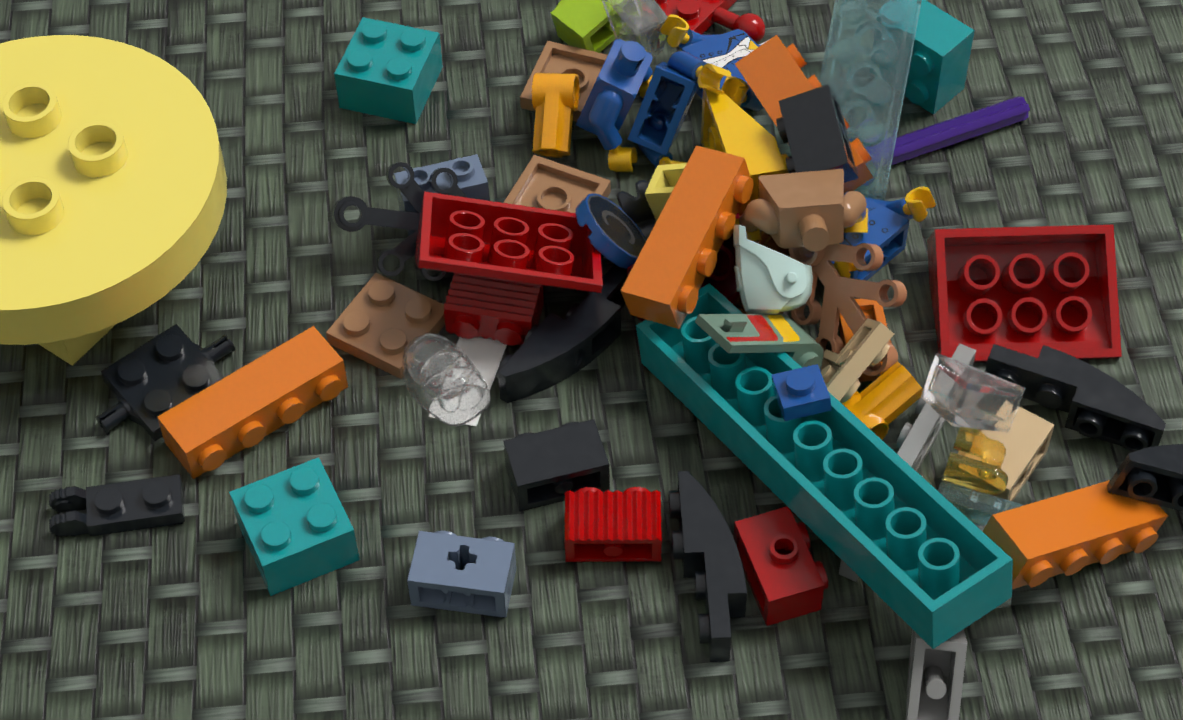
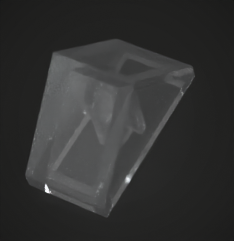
[602,0,668,58]
[921,353,1025,433]

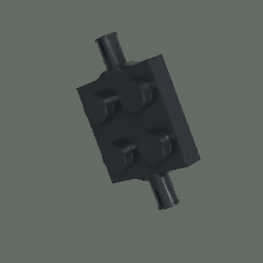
[96,324,235,441]

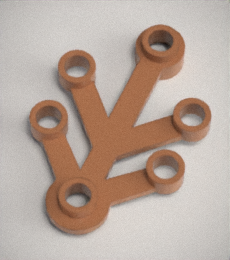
[789,243,907,376]

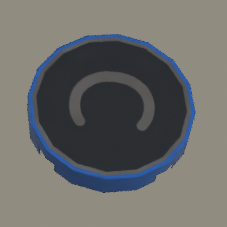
[575,193,647,269]

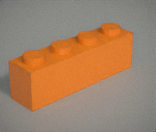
[735,35,873,193]
[621,145,754,329]
[157,326,348,479]
[982,480,1168,589]

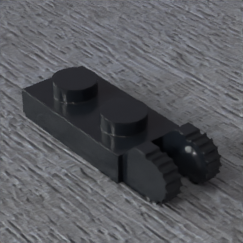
[49,474,185,537]

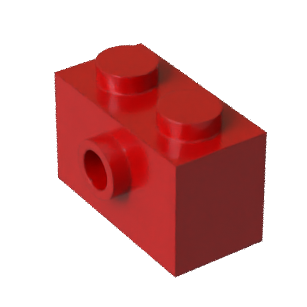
[733,506,828,626]

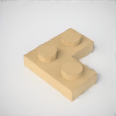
[820,318,894,403]

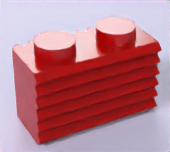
[444,273,544,345]
[565,487,662,562]

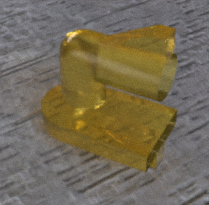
[942,420,1008,495]

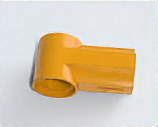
[532,73,580,158]
[842,361,925,440]

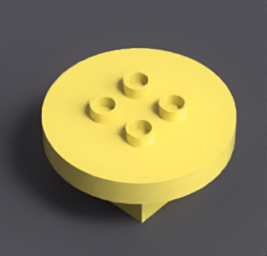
[0,35,227,366]

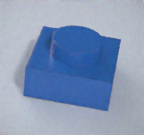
[771,364,831,421]

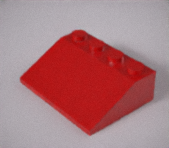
[415,191,603,293]
[927,224,1122,362]

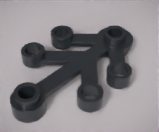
[332,162,466,281]

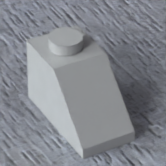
[906,629,967,720]

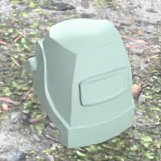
[733,225,813,314]

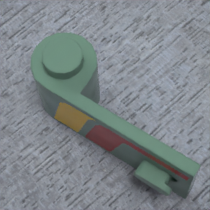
[695,314,824,369]

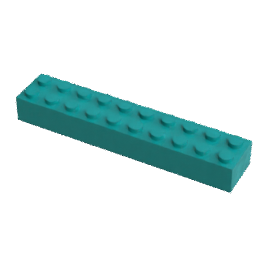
[636,283,1013,649]

